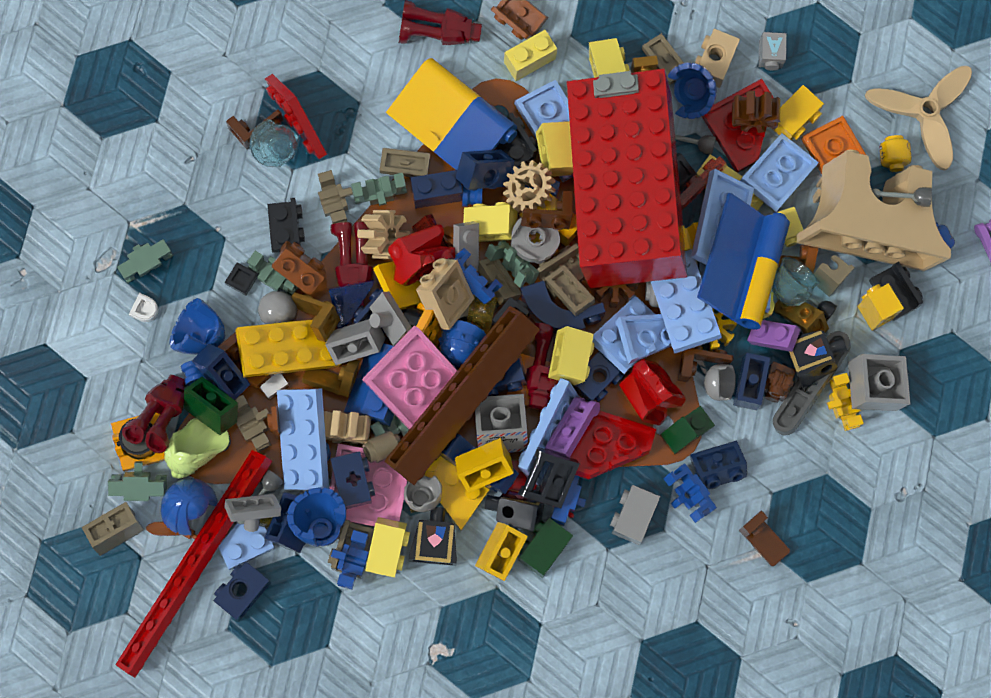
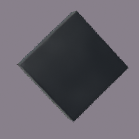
[224,262,258,296]

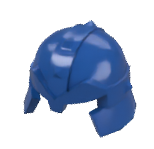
[438,320,486,368]

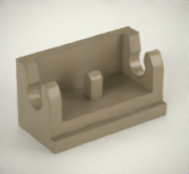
[809,255,855,297]
[82,502,144,556]

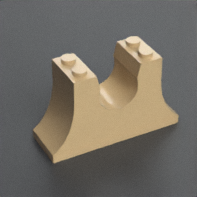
[797,150,951,271]

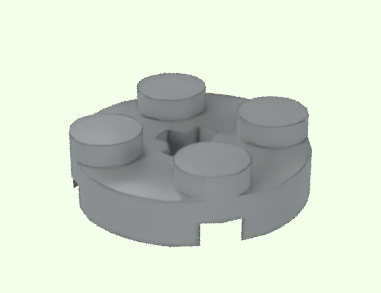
[511,218,560,264]

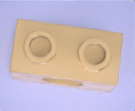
[695,29,740,88]

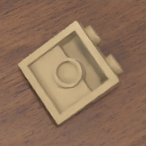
[416,258,475,330]

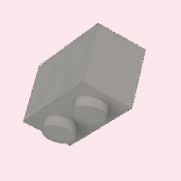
[325,319,386,365]
[610,485,660,545]

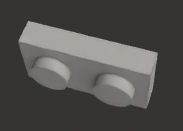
[453,221,479,271]

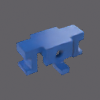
[453,248,503,304]
[663,463,717,523]
[551,475,586,526]
[331,530,369,590]

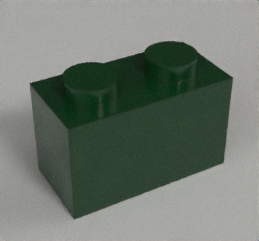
[184,377,238,435]
[518,518,573,578]

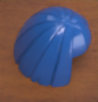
[668,62,717,119]
[170,298,226,355]
[160,478,218,535]
[287,487,346,547]

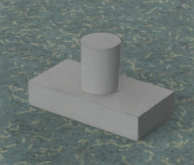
[369,291,412,346]
[225,494,281,532]

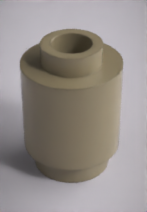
[363,431,401,463]

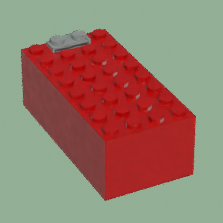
[567,68,687,288]

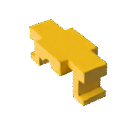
[827,373,864,431]

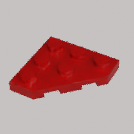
[265,74,327,159]
[701,79,774,173]
[570,411,657,479]

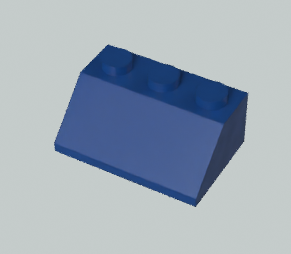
[344,344,395,427]

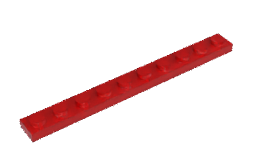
[115,450,272,678]

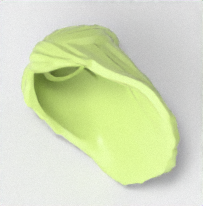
[164,418,230,479]

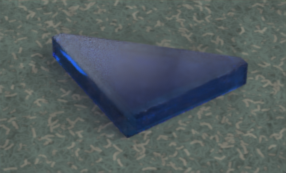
[329,280,375,329]

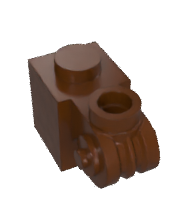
[764,362,796,403]

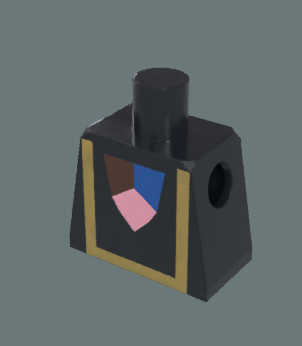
[789,330,848,388]
[485,489,544,531]
[409,507,457,566]

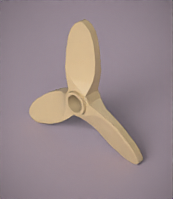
[865,66,972,171]

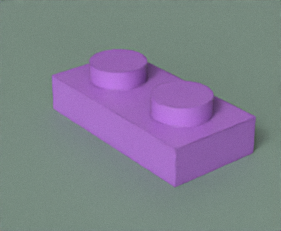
[747,320,800,352]

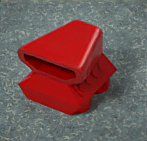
[388,224,455,286]
[619,359,686,426]

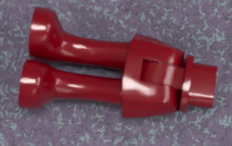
[398,0,482,45]
[330,222,373,307]
[526,323,560,410]
[122,375,186,453]

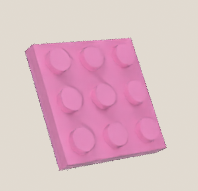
[362,326,457,430]
[329,444,408,527]

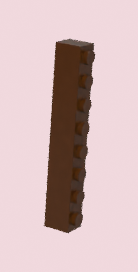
[384,306,540,485]

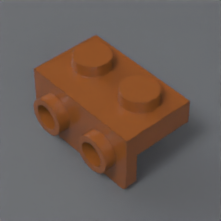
[491,0,549,40]
[272,241,325,295]

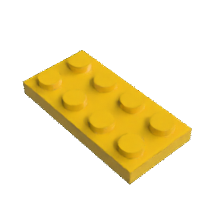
[235,320,341,377]

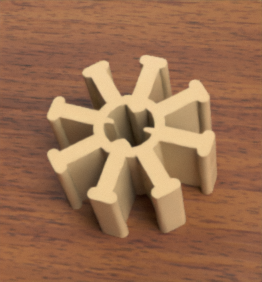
[357,210,410,259]
[324,410,371,445]

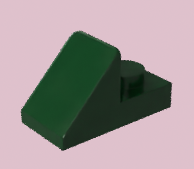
[660,406,715,455]

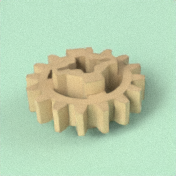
[503,160,556,212]

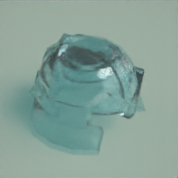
[249,119,299,167]
[772,257,820,306]

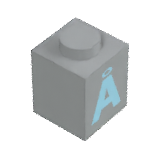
[758,32,787,71]

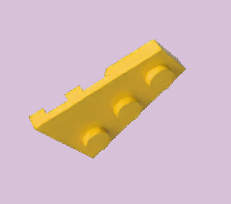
[425,456,489,531]

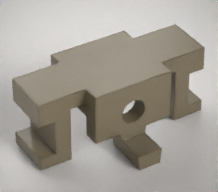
[318,170,353,224]
[235,395,271,452]

